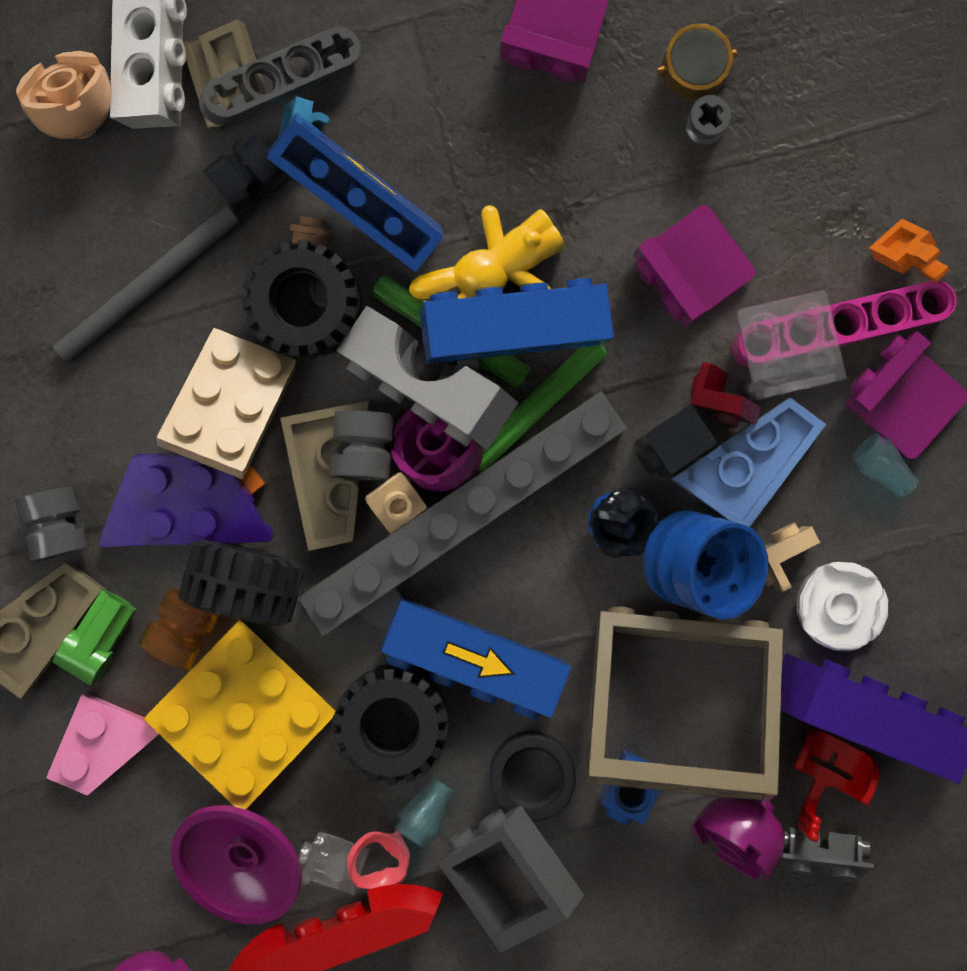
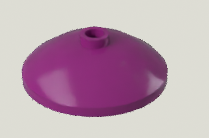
[171,805,302,924]

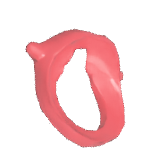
[346,827,410,889]

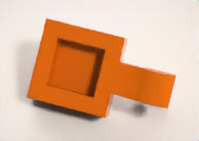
[869,219,950,283]

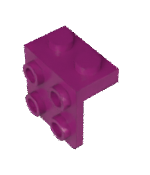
[500,0,608,83]
[633,205,755,328]
[843,331,967,459]

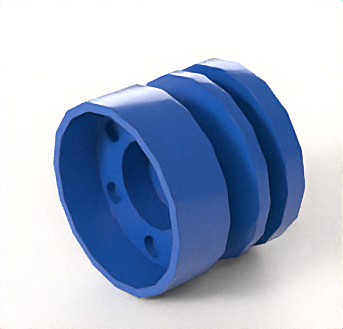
[644,510,768,620]

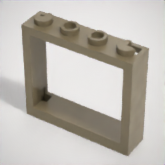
[584,607,783,801]

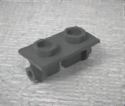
[777,827,874,882]

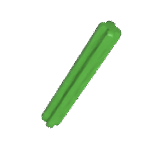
[371,276,530,387]
[477,345,607,473]

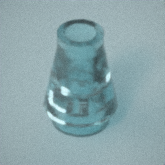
[852,433,919,499]
[394,777,455,848]

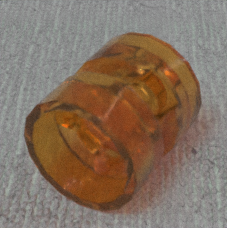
[138,586,221,671]

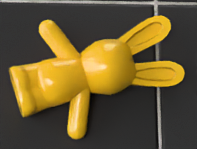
[409,205,565,300]

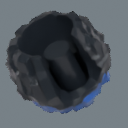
[588,488,659,558]

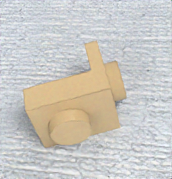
[365,472,428,534]
[765,522,820,592]

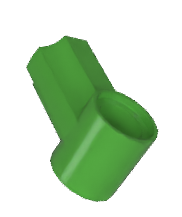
[52,590,137,687]

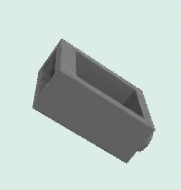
[437,805,585,953]

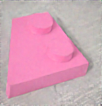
[46,693,160,796]

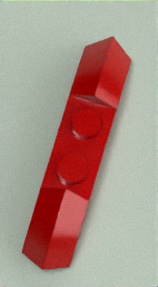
[228,884,443,971]

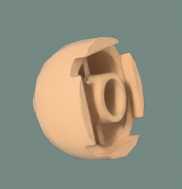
[16,51,111,139]

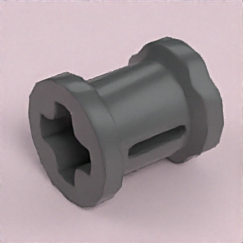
[685,95,731,146]

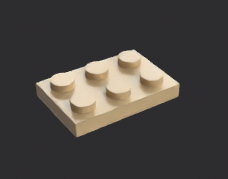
[157,328,297,479]

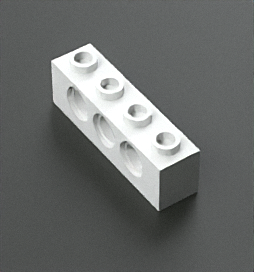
[110,0,187,129]

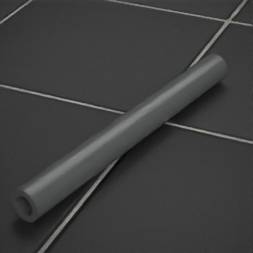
[53,205,240,363]

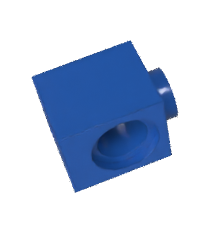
[599,749,660,826]

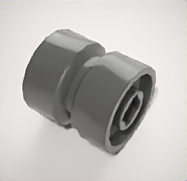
[330,410,393,481]
[15,486,90,562]

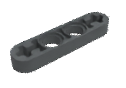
[199,27,361,125]

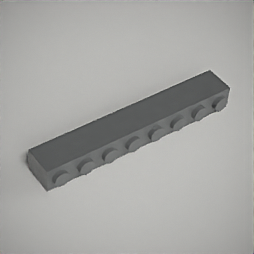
[298,391,627,636]

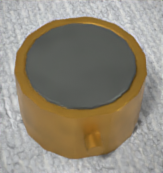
[657,24,737,100]

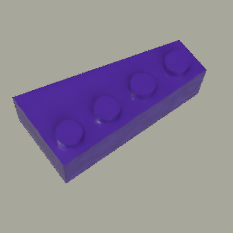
[780,653,967,784]

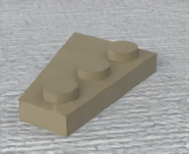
[280,400,369,551]
[0,562,106,699]

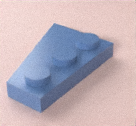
[671,398,826,527]

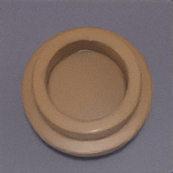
[289,216,334,248]

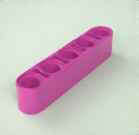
[732,280,957,368]

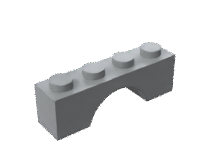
[336,306,518,449]

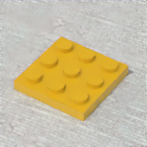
[143,620,336,810]

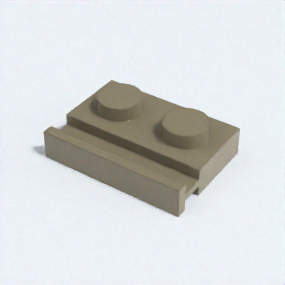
[183,20,271,131]

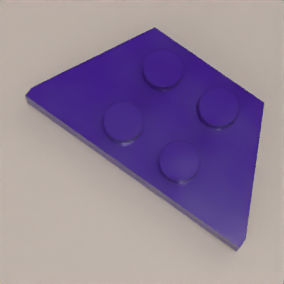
[99,453,274,547]

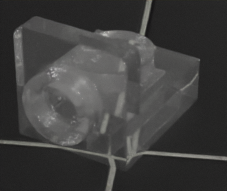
[298,831,370,895]

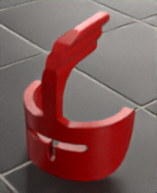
[792,727,880,842]

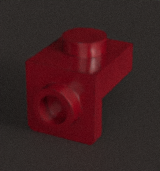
[690,362,761,428]

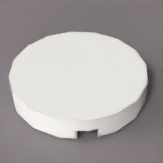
[796,562,888,651]

